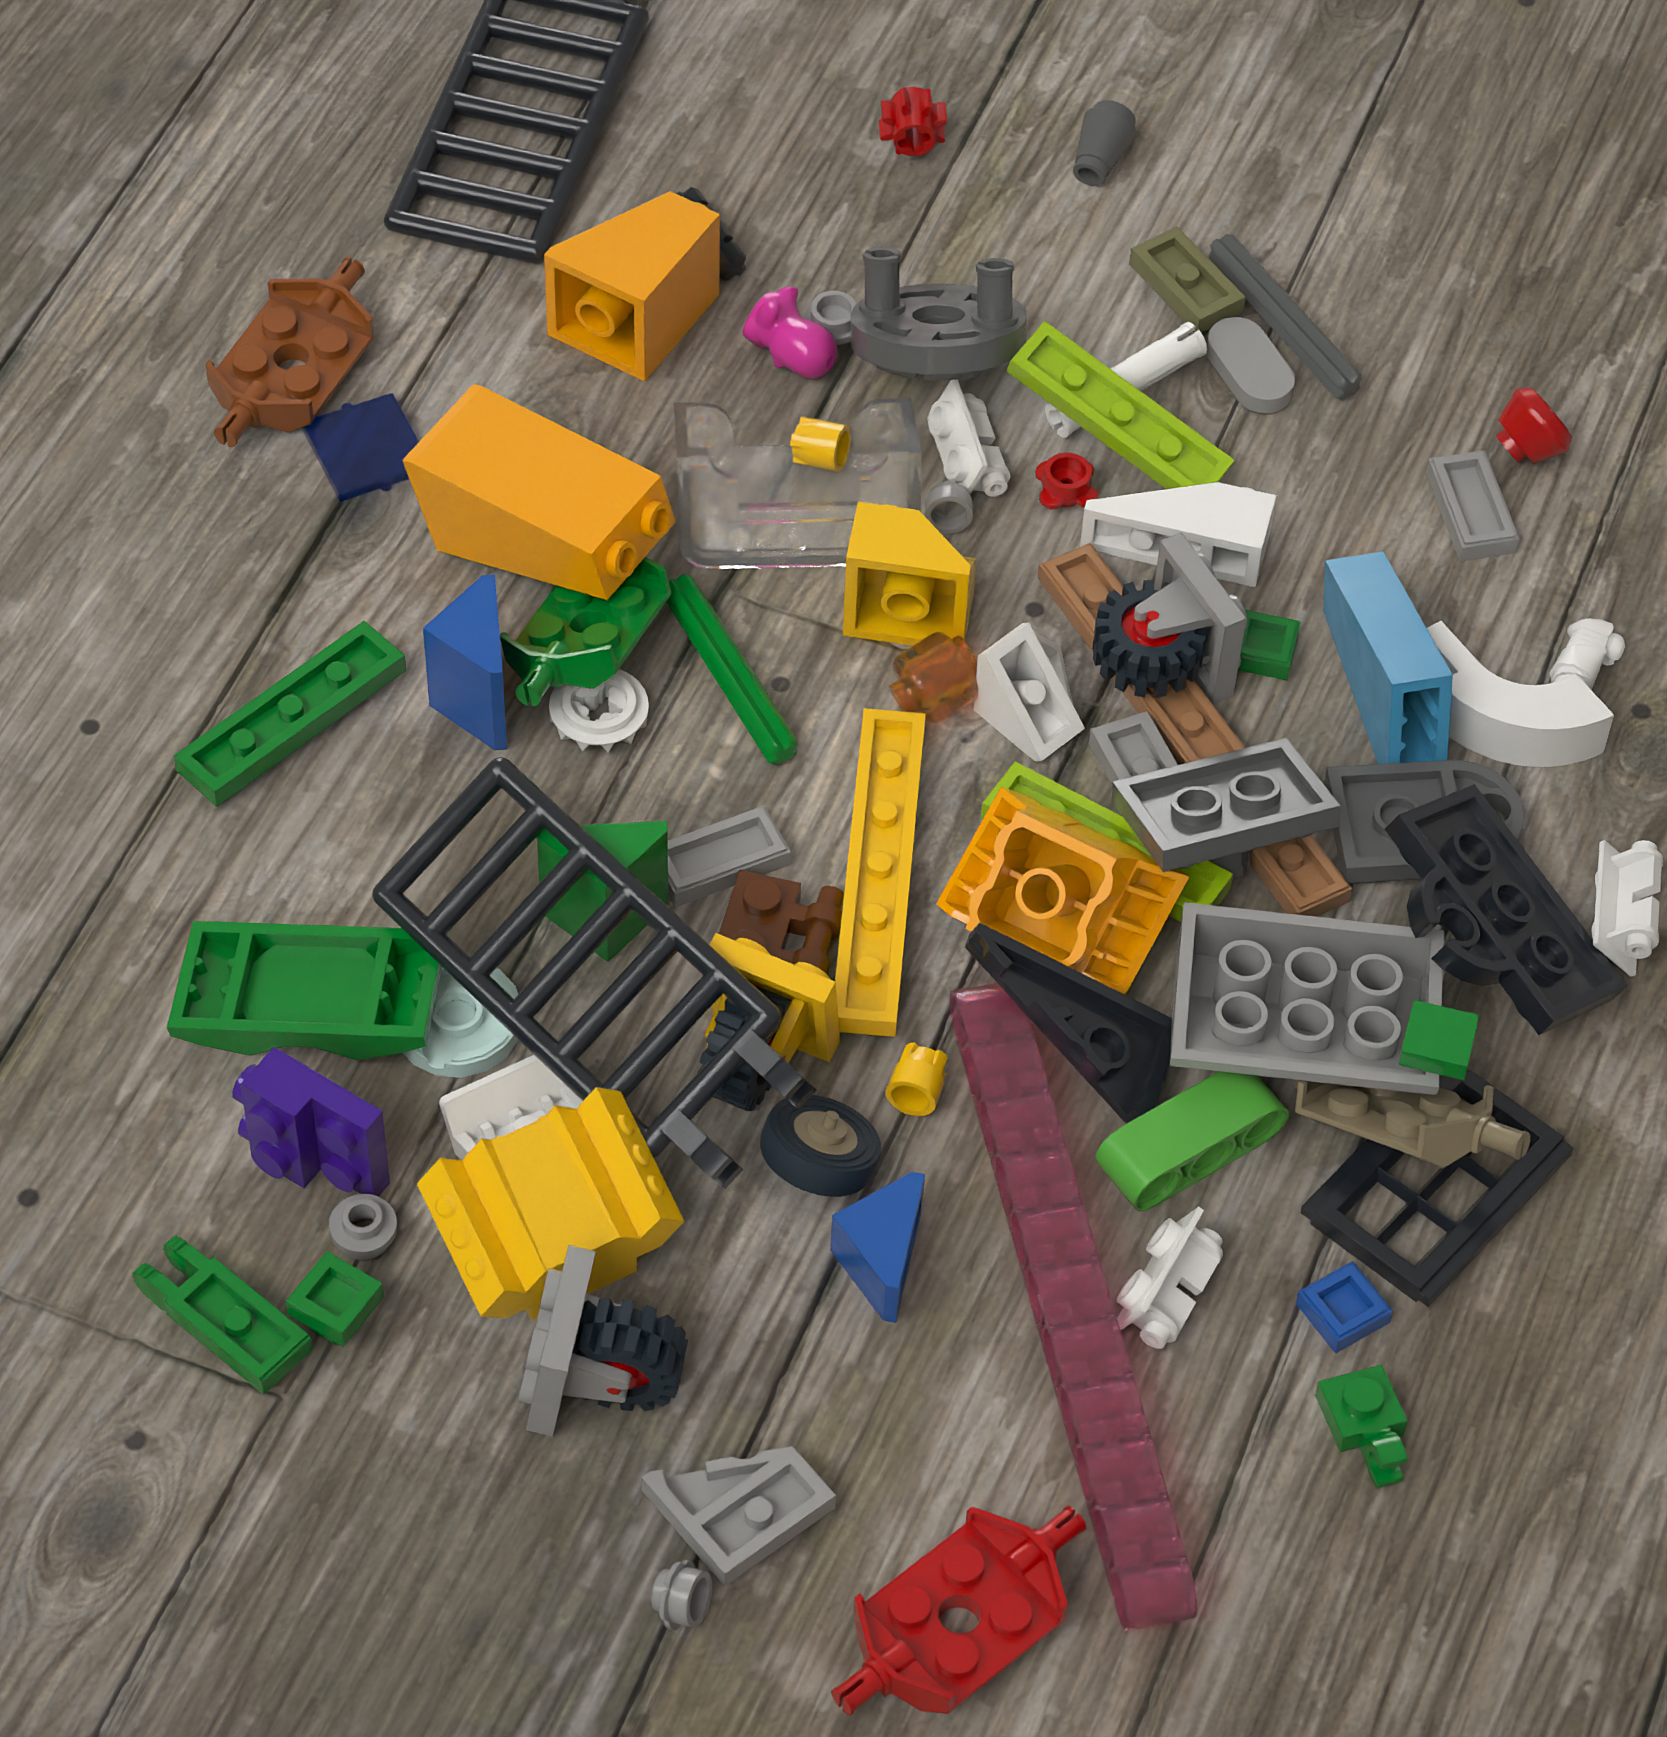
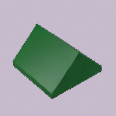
[537,820,668,962]

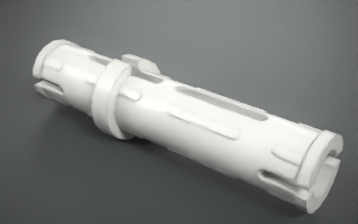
[1045,322,1207,438]

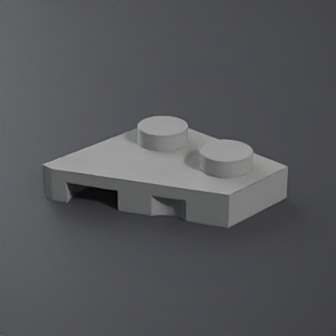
[641,1446,836,1587]

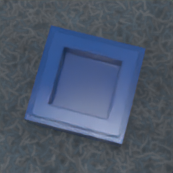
[1296,1261,1393,1354]

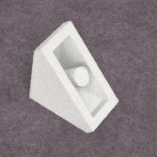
[973,623,1085,761]

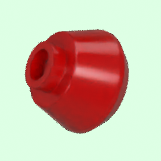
[1496,387,1573,464]

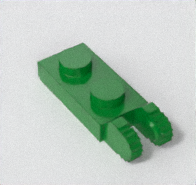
[132,1235,313,1395]

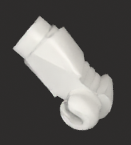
[1549,618,1625,690]

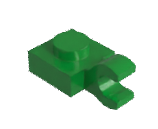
[1315,1365,1408,1488]

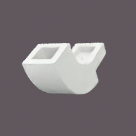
[1427,621,1614,767]

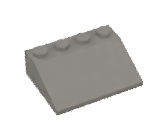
[1170,902,1444,1095]

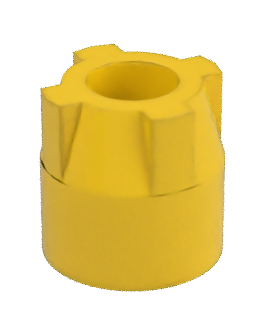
[790,416,851,472]
[885,1042,948,1116]

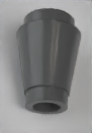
[1073,100,1136,186]

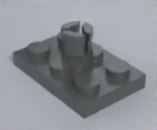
[1112,738,1341,880]

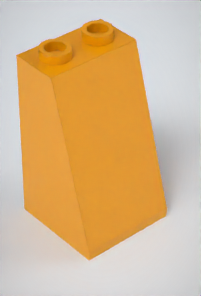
[402,384,676,600]

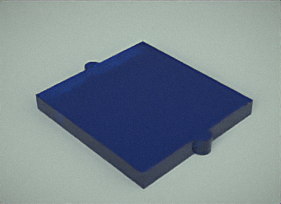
[302,393,419,502]

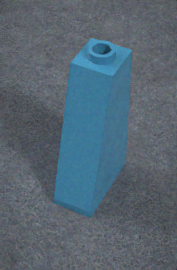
[1323,551,1453,764]

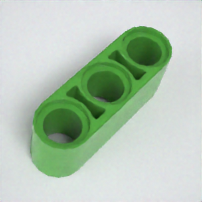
[1095,1071,1289,1211]

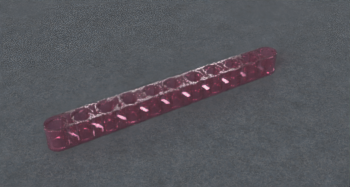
[950,983,1197,1632]

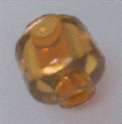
[888,632,979,723]

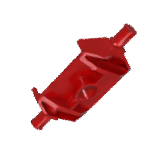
[831,1506,1086,1716]

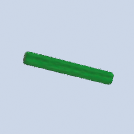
[666,574,798,765]

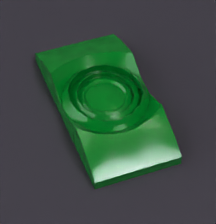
[167,921,447,1060]

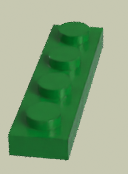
[174,621,406,807]

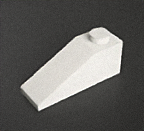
[1080,482,1277,587]

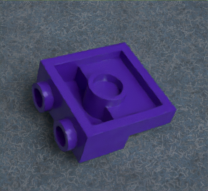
[232,1047,390,1197]

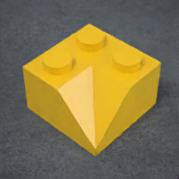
[843,502,977,653]

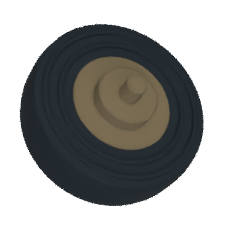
[760,1095,881,1197]

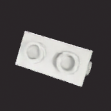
[927,379,1010,497]
[1591,840,1663,977]
[1111,1207,1223,1349]

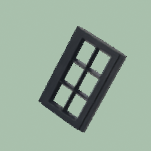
[1300,1068,1574,1307]

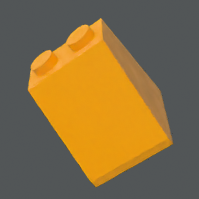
[544,191,720,382]

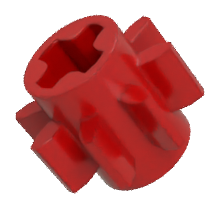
[879,87,948,156]

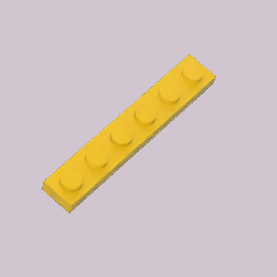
[835,708,926,1037]

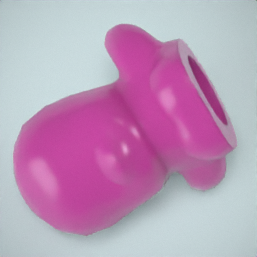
[743,286,838,379]

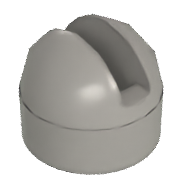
[925,481,973,534]

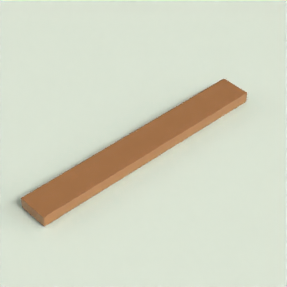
[1038,543,1352,917]

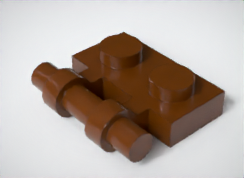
[719,870,844,974]

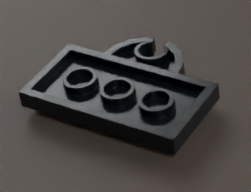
[1384,784,1627,1035]

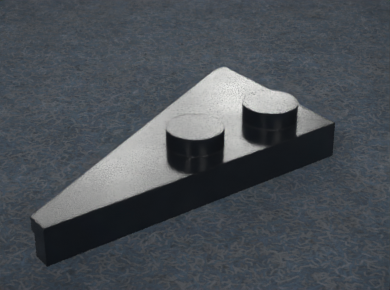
[965,922,1172,1124]

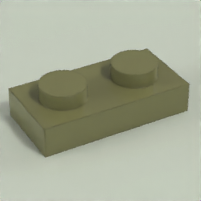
[1129,226,1245,333]

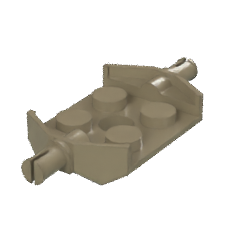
[1294,1080,1530,1168]

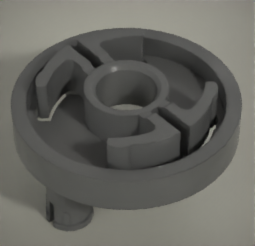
[851,247,1027,380]

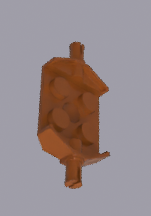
[205,257,374,447]

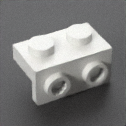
[439,1055,583,1160]

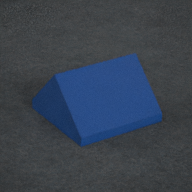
[423,574,507,750]

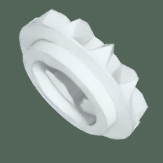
[549,669,649,753]

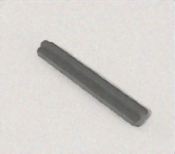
[1209,234,1362,400]

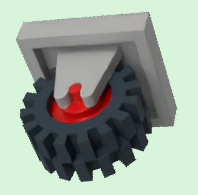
[1092,533,1247,704]
[518,1245,688,1436]

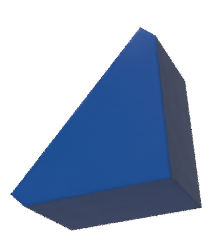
[830,1172,925,1323]

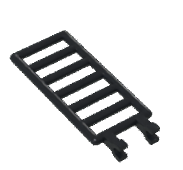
[384,0,649,264]
[372,757,817,1189]

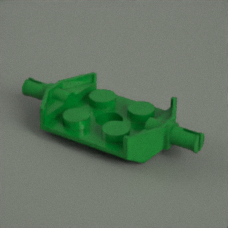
[500,556,672,707]

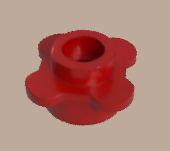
[1035,452,1098,509]

